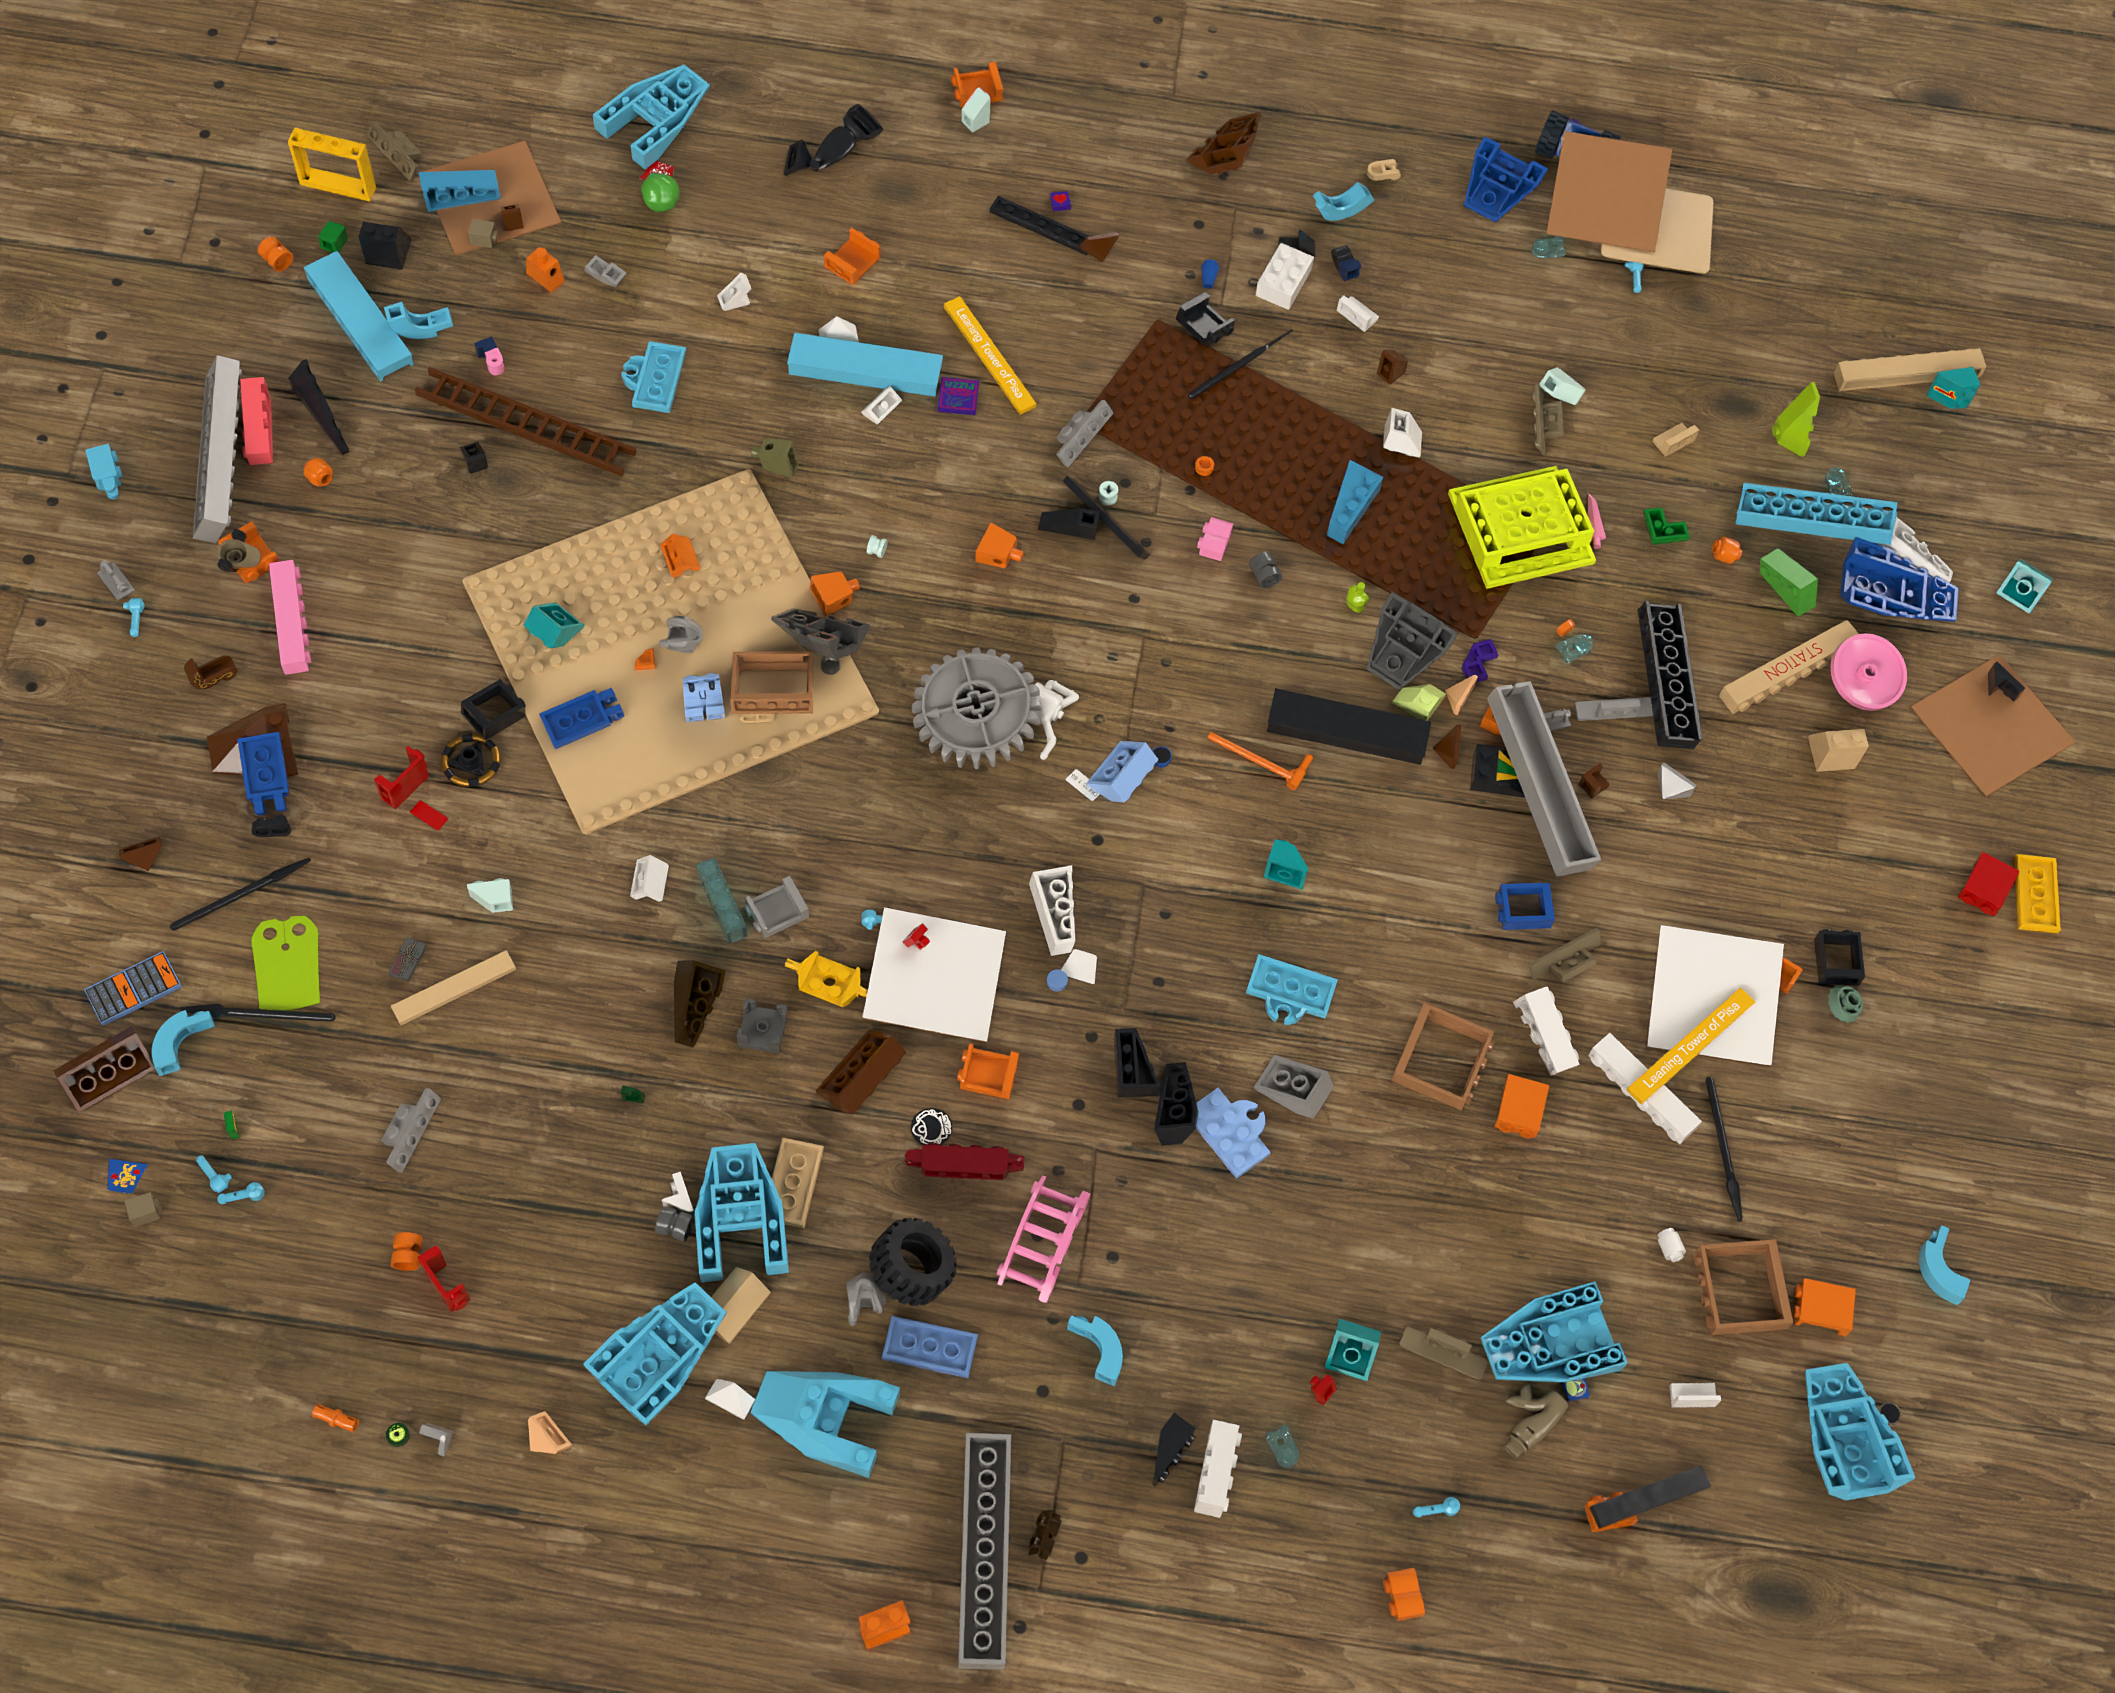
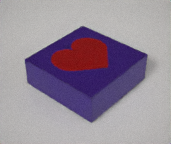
[1050,191,1071,211]

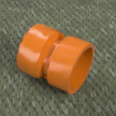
[257,236,294,272]
[390,1232,423,1271]

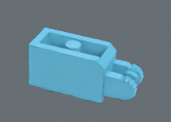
[85,444,123,500]

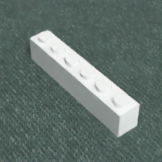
[1588,1033,1702,1144]

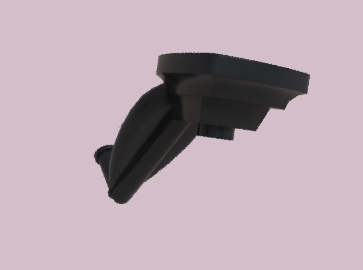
[810,104,883,172]

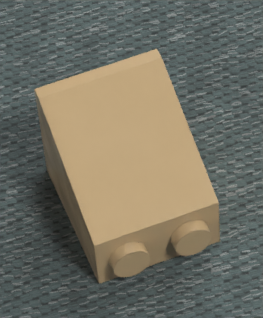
[1808,729,1869,772]

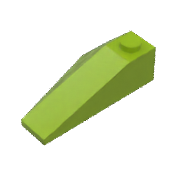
[1772,382,1820,457]

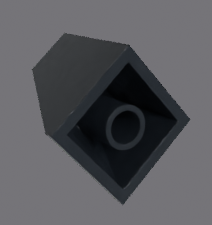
[358,221,412,270]

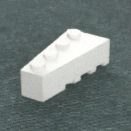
[1513,987,1579,1076]
[1194,1420,1242,1518]

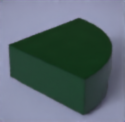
[621,1085,645,1103]

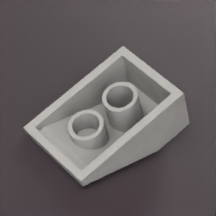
[1254,1055,1334,1119]

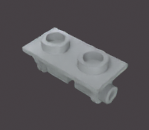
[97,560,135,601]
[1544,708,1571,731]

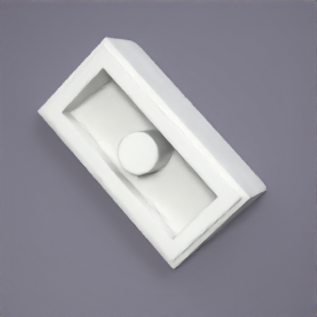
[861,386,902,424]

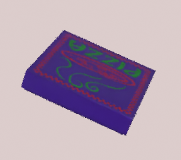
[938,377,979,415]

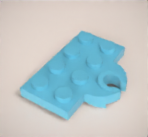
[621,341,686,413]
[1246,954,1338,1025]

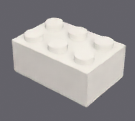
[1255,243,1314,310]

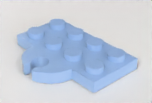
[1196,1088,1271,1179]

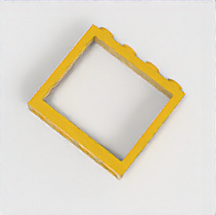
[288,127,376,201]

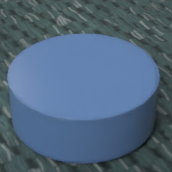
[1047,970,1068,992]

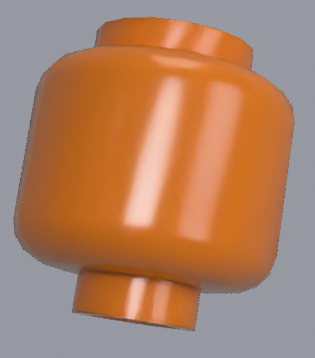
[303,458,333,487]
[1712,536,1742,564]

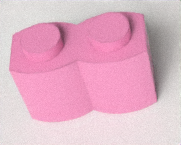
[1197,517,1233,561]

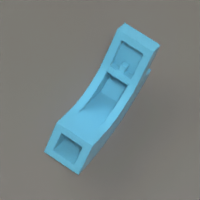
[1313,182,1374,221]
[384,302,454,339]
[152,1010,215,1076]
[1919,1225,1970,1305]
[1067,1315,1123,1386]

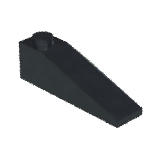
[1154,1062,1199,1146]

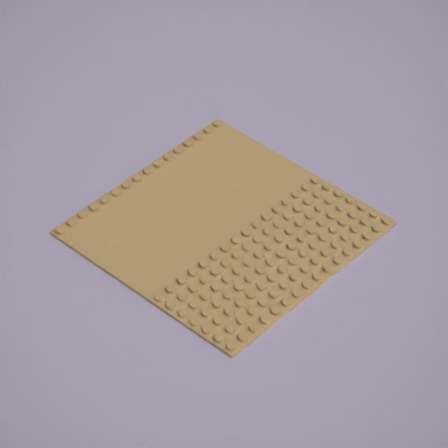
[462,469,879,834]

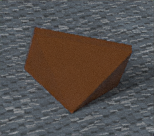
[1080,232,1120,262]
[1433,724,1461,769]
[119,836,162,871]

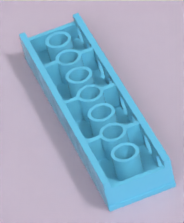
[304,251,414,382]
[787,333,943,397]
[1735,483,1898,545]

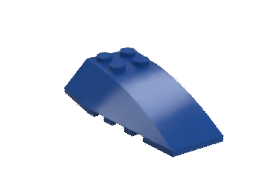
[1840,537,1959,622]

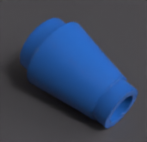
[1201,259,1219,289]

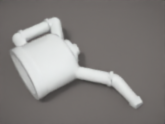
[1031,680,1079,760]

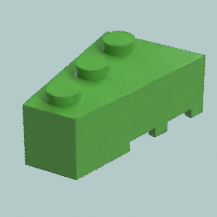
[1760,548,1818,617]

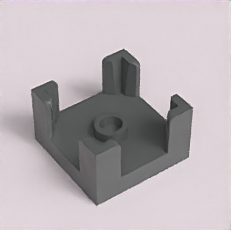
[737,998,788,1054]

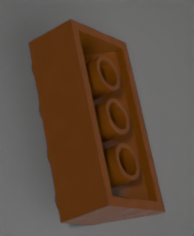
[53,1026,155,1113]
[815,1030,906,1114]

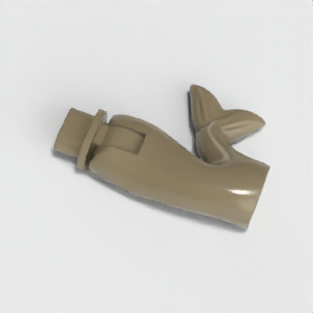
[1503,1383,1568,1459]

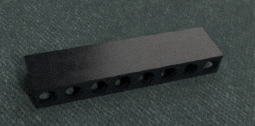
[1637,600,1702,749]
[1267,688,1431,765]

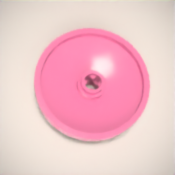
[1831,634,1907,711]

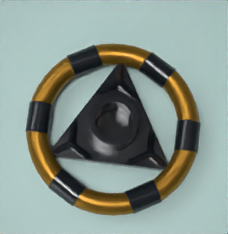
[441,733,501,787]

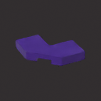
[1461,639,1498,683]

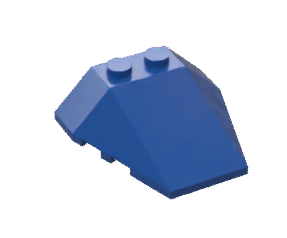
[1464,136,1548,222]

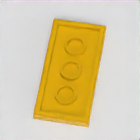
[2014,854,2061,933]

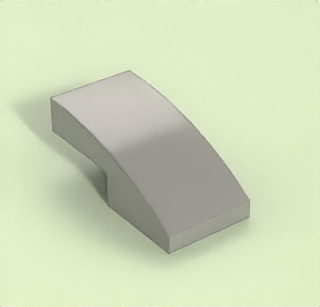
[584,255,627,287]

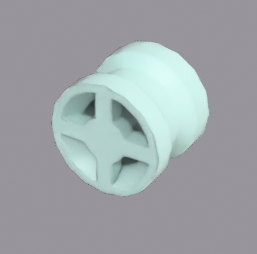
[1098,481,1118,506]
[866,535,888,558]

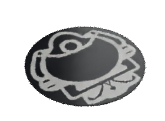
[911,1108,952,1145]

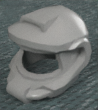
[659,615,703,653]
[846,1272,886,1326]

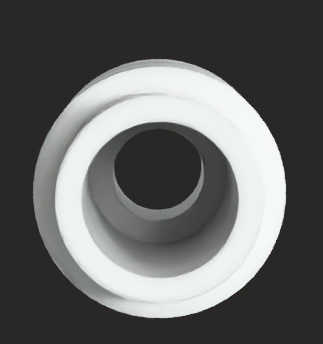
[1658,1228,1686,1262]

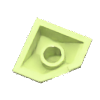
[1392,684,1446,721]

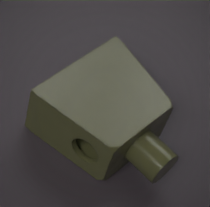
[751,438,799,478]

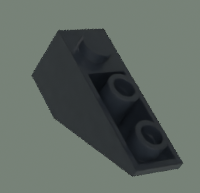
[1038,508,1100,540]
[1152,1413,1196,1487]

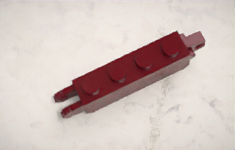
[904,1143,1024,1180]

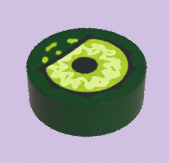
[386,1423,410,1447]

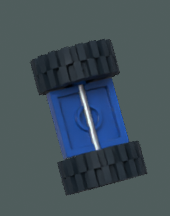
[1535,110,1621,159]

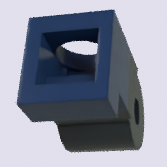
[1331,245,1361,281]

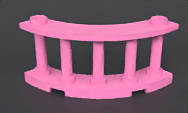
[997,1175,1091,1303]

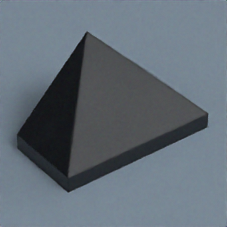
[784,139,812,176]

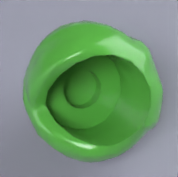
[641,173,680,213]

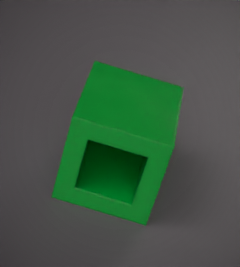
[318,221,348,253]

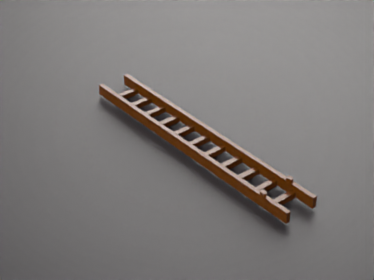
[415,367,636,477]

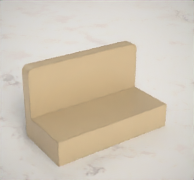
[1653,423,1699,457]

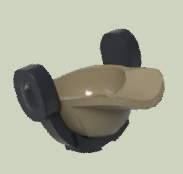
[217,529,261,572]

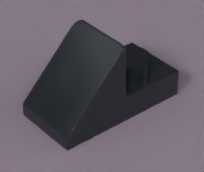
[1278,229,1315,258]
[460,442,488,474]
[1988,662,2025,702]

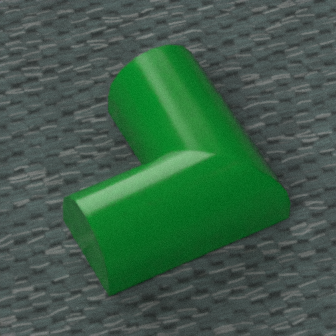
[1643,507,1690,545]

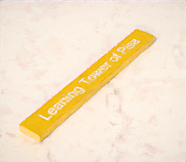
[944,296,1036,415]
[1626,987,1755,1105]

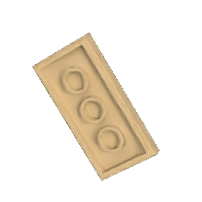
[772,1138,824,1228]

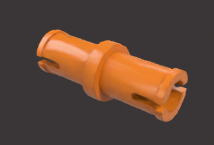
[312,1403,360,1433]

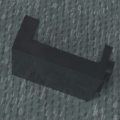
[1176,292,1236,347]

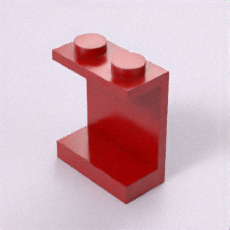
[374,746,429,810]
[1958,852,2020,916]
[417,1245,470,1312]

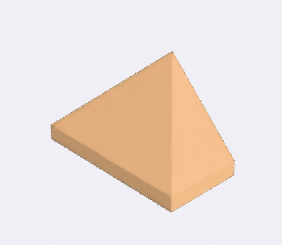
[1445,675,1478,715]
[528,1411,572,1454]

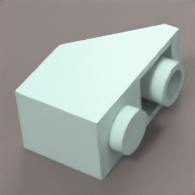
[962,87,991,133]
[1539,367,1586,405]
[467,878,513,913]

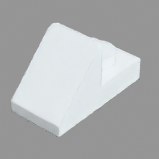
[717,273,751,311]
[662,1172,695,1218]

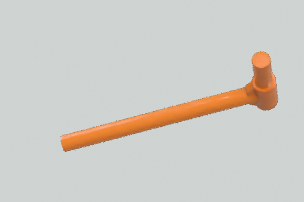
[1207,732,1313,790]

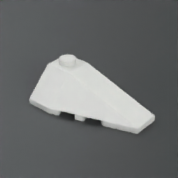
[1877,517,1953,582]

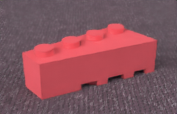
[240,377,273,465]

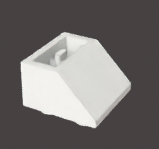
[1383,408,1422,458]

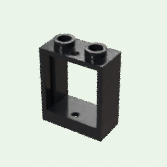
[461,679,526,740]
[1814,929,1865,985]

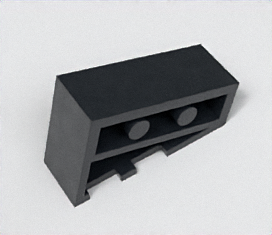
[1114,1028,1162,1097]

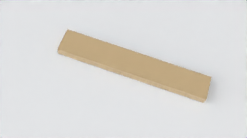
[391,950,516,1026]

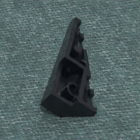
[288,359,350,455]

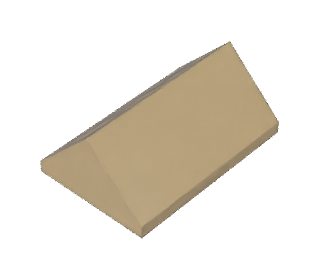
[711,1267,771,1344]

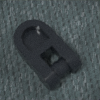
[251,815,292,837]

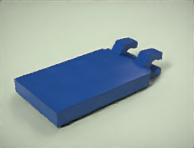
[539,688,625,750]
[237,732,290,816]

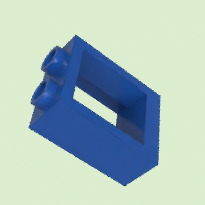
[1495,883,1555,930]

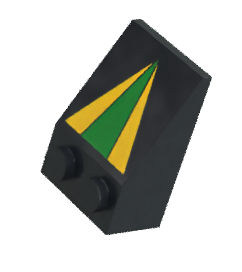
[1470,744,1525,798]

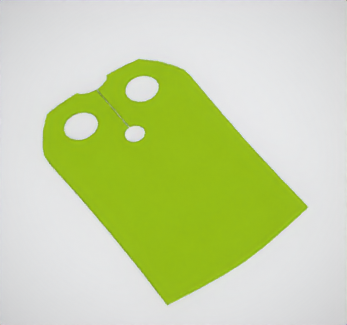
[251,916,320,1011]

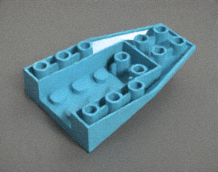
[1480,1282,1628,1382]

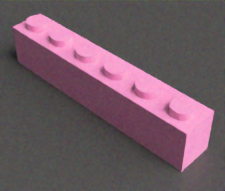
[269,560,311,675]

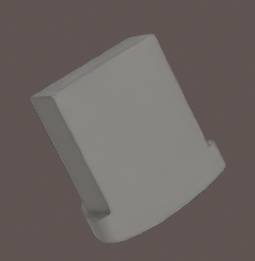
[419,1423,454,1457]

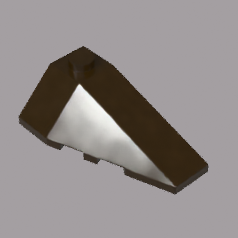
[674,960,726,1047]

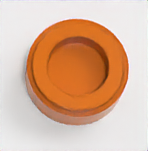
[1195,456,1214,476]
[1556,619,1576,637]

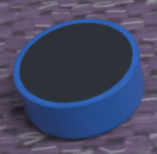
[1152,746,1172,767]

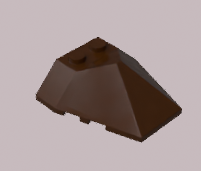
[1187,112,1261,174]
[207,703,298,777]

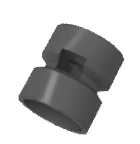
[1249,552,1283,589]
[655,1206,694,1242]

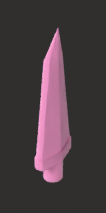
[1587,493,1606,549]

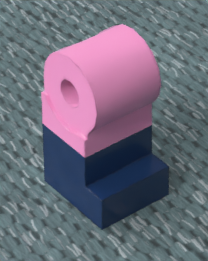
[474,336,505,375]

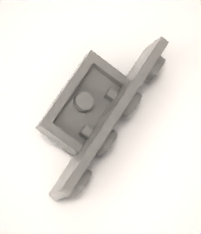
[1056,400,1113,467]
[1574,697,1653,721]
[381,1088,441,1173]

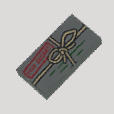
[388,937,427,983]

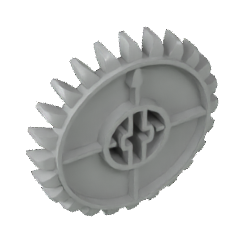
[912,648,1042,769]

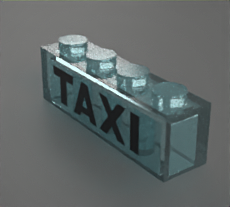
[696,857,747,944]

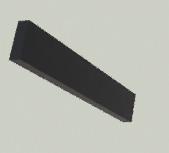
[990,196,1090,255]
[1063,476,1150,560]
[1589,1466,1711,1529]

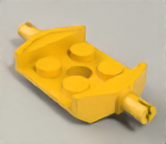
[785,951,868,1007]

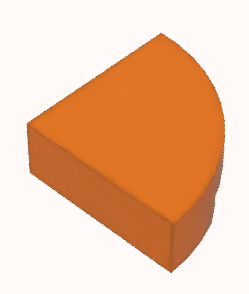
[635,648,655,670]

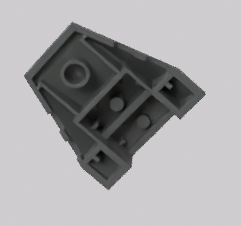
[1367,592,1459,690]
[771,608,870,661]

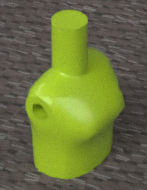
[1346,582,1369,613]

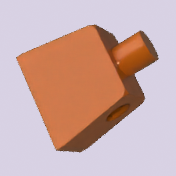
[526,247,565,293]
[975,523,1024,568]
[809,572,860,616]

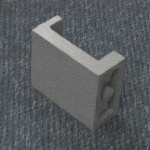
[744,876,809,939]

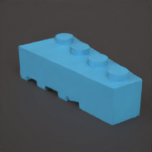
[419,170,501,212]
[1327,460,1383,544]

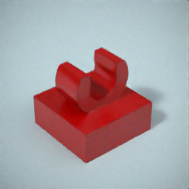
[903,923,930,950]
[1309,1374,1337,1405]

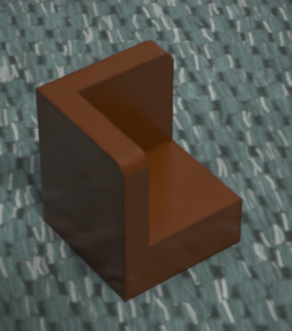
[1579,764,1610,799]

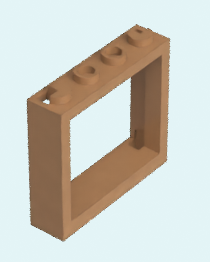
[731,651,814,714]
[1391,1002,1495,1111]
[1693,1239,1793,1335]

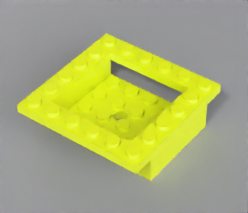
[1448,466,1596,589]

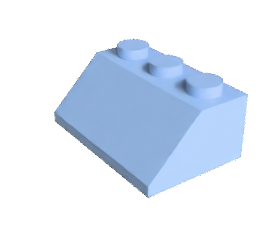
[1086,741,1158,803]

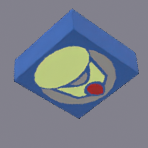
[1562,1378,1590,1402]

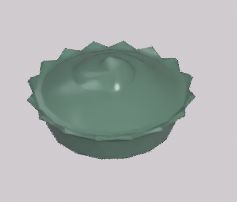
[1828,984,1863,1023]

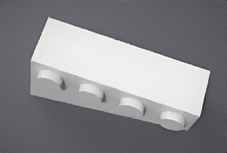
[1029,865,1075,956]

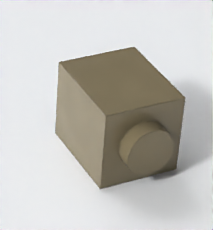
[468,219,499,248]
[124,1192,162,1227]

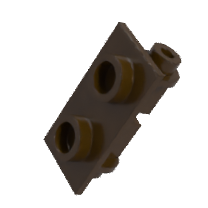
[1028,1509,1062,1560]

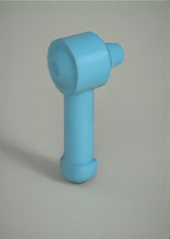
[1625,261,1644,293]
[123,598,145,637]
[861,910,883,930]
[196,1155,232,1193]
[217,1182,265,1204]
[1413,1497,1460,1517]

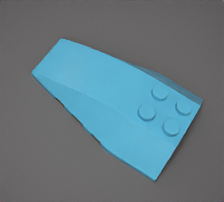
[583,1283,727,1426]
[1805,1363,1915,1501]

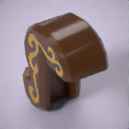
[184,655,237,689]

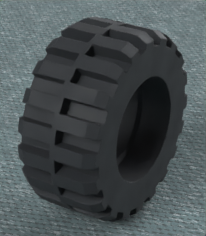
[869,1218,957,1306]

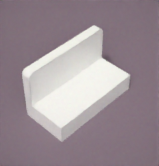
[1337,296,1379,332]
[630,855,669,902]
[1669,1383,1721,1407]

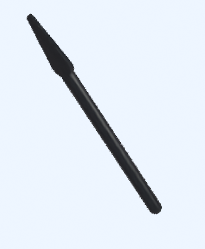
[1188,329,1293,399]
[170,858,311,931]
[180,1004,336,1022]
[1706,1077,1742,1222]

